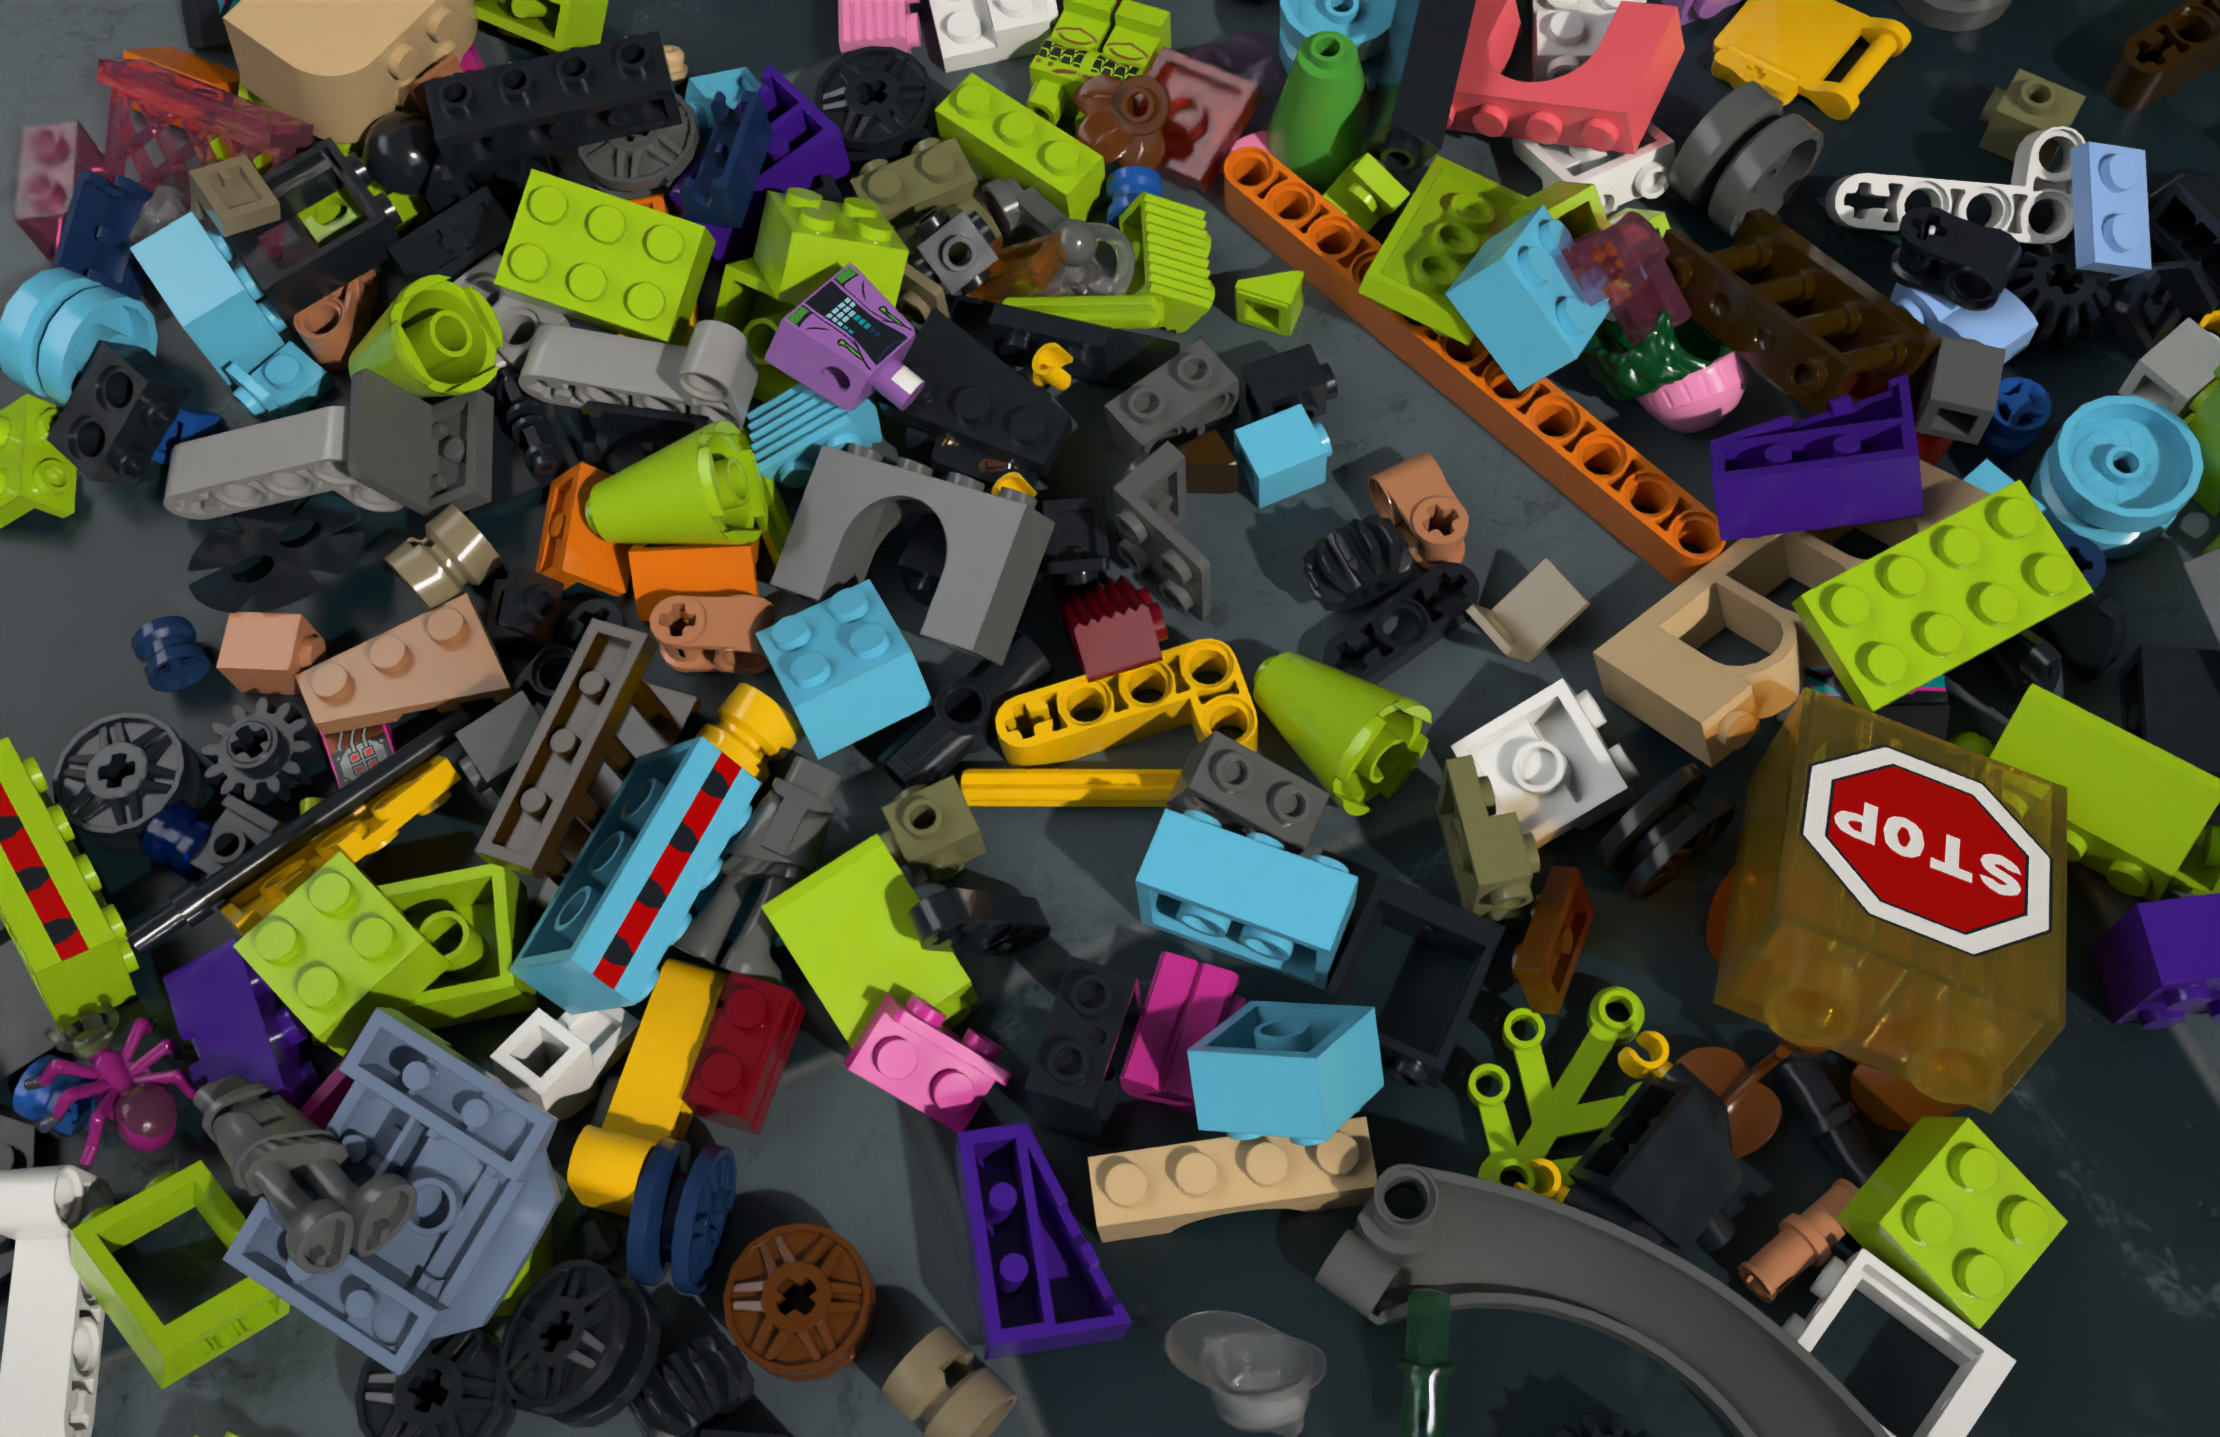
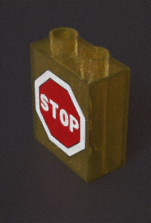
[1713,687,2067,1114]

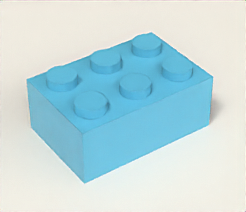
[1135,808,1358,991]

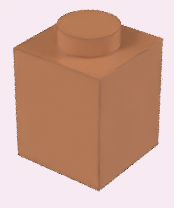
[216,612,327,695]

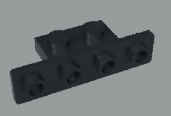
[949,295,1180,390]

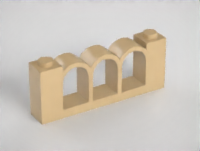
[1593,459,1991,768]

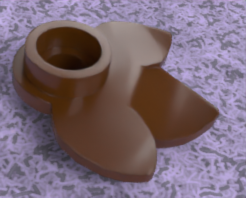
[1072,74,1171,171]

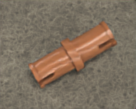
[1737,1178,1860,1304]

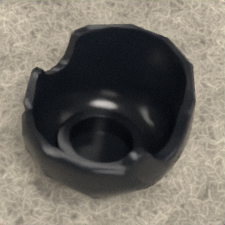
[362,111,439,195]

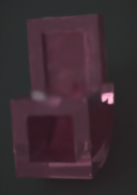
[1561,211,1692,347]

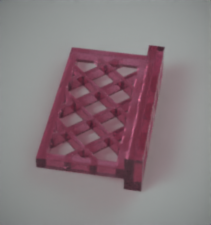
[97,58,314,260]

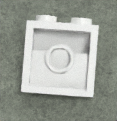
[929,0,1059,73]
[1530,0,1646,82]
[1512,121,1675,218]
[1451,678,1640,848]

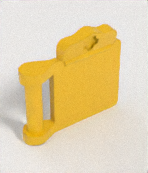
[1711,0,1911,121]

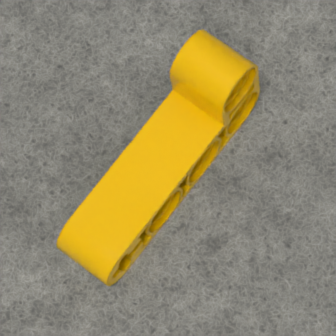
[995,638,1258,769]
[567,958,730,1217]

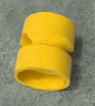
[695,682,804,792]

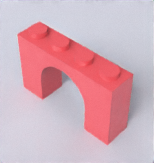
[1446,0,1685,155]

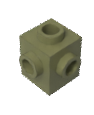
[879,775,987,885]

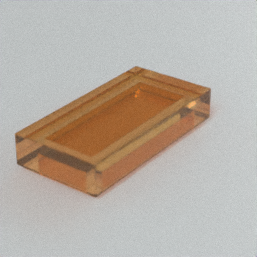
[969,232,1067,303]

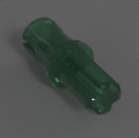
[1397,1288,1455,1437]

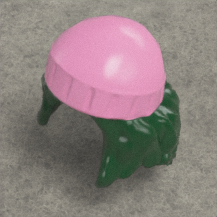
[1578,307,1749,433]

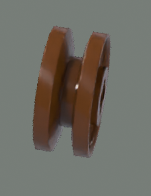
[723,1222,879,1383]

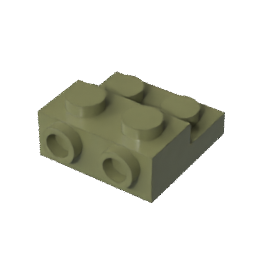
[850,137,1005,266]
[1436,755,1540,930]

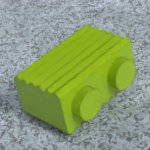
[1119,191,1215,334]

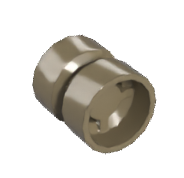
[384,504,504,611]
[881,1324,1018,1437]

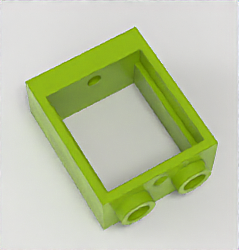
[70,1160,290,1390]

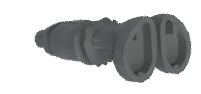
[672,756,842,986]
[193,1074,417,1275]

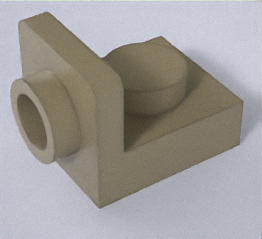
[188,154,281,237]

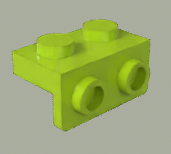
[0,394,77,529]

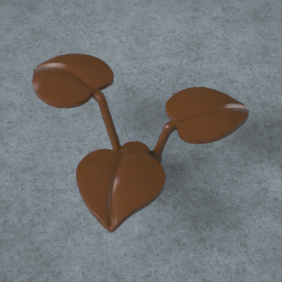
[1674,856,1982,1159]

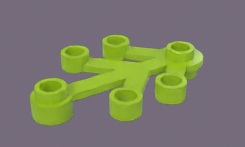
[1467,986,1645,1193]

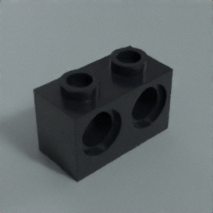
[46,341,191,485]

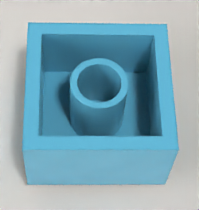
[1445,205,1615,392]
[130,211,287,390]
[755,579,934,760]
[1187,1001,1384,1146]

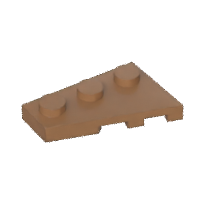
[295,593,516,735]

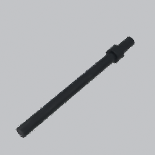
[125,708,473,954]

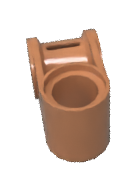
[294,268,378,372]
[1368,452,1469,573]
[649,594,775,675]

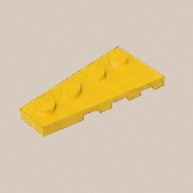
[216,755,461,937]

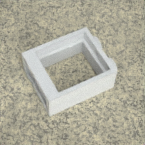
[1782,1248,2016,1437]

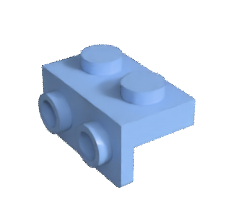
[2070,141,2152,284]

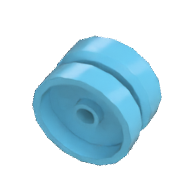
[1279,0,1397,91]
[0,267,158,407]
[2030,396,2204,559]

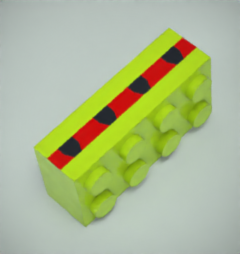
[0,737,140,1032]

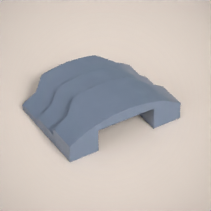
[222,1007,561,1376]

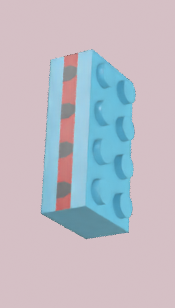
[509,736,761,1015]

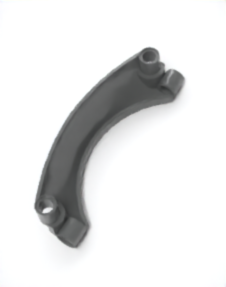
[1315,1164,1890,1437]

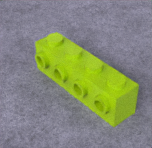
[475,0,609,54]

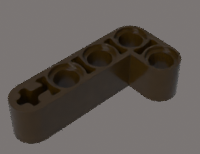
[2104,0,2220,111]

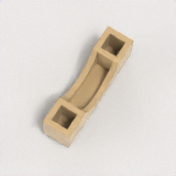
[1088,1116,1377,1243]

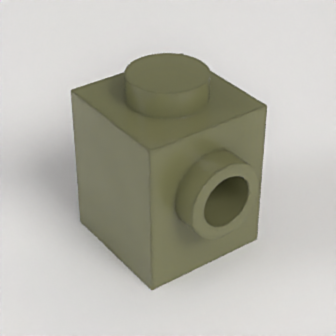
[1978,68,2086,170]

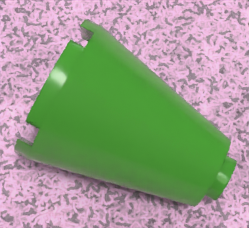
[1267,31,1376,190]

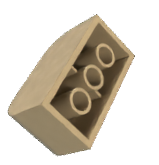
[222,0,478,143]

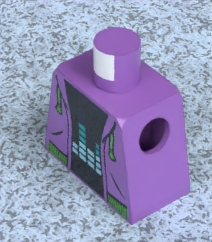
[764,263,925,411]

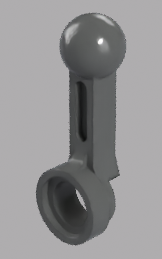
[981,177,1097,267]

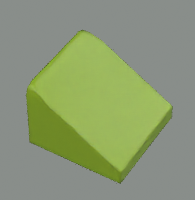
[1235,270,1306,337]

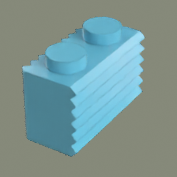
[747,382,882,489]

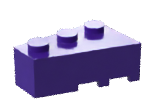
[668,64,852,270]
[1710,374,1924,541]
[163,937,328,1117]
[954,1122,1132,1361]

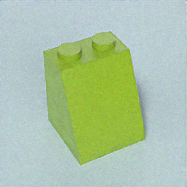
[761,833,978,1049]

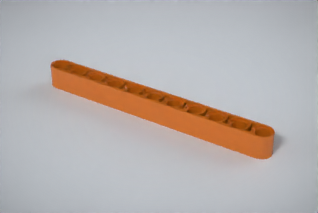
[1223,146,1726,586]

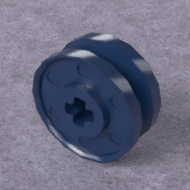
[626,1136,737,1295]

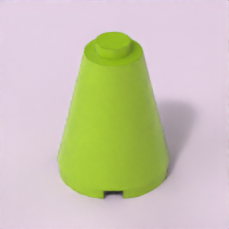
[348,274,503,398]
[585,420,766,545]
[1253,651,1432,816]

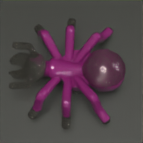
[24,1000,200,1171]

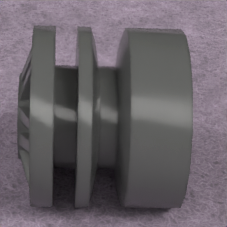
[577,93,705,217]

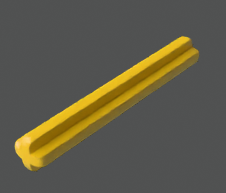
[960,768,1182,807]

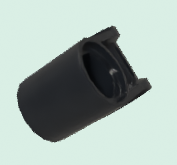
[1889,206,2022,311]

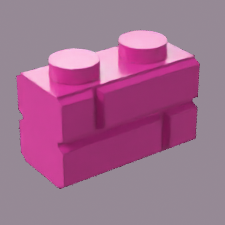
[1119,951,1248,1115]

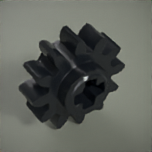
[201,697,322,811]

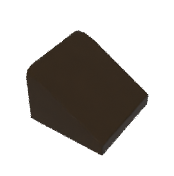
[1176,429,1238,494]

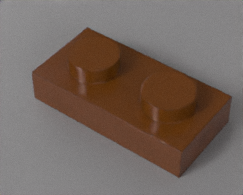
[1512,867,1595,1015]

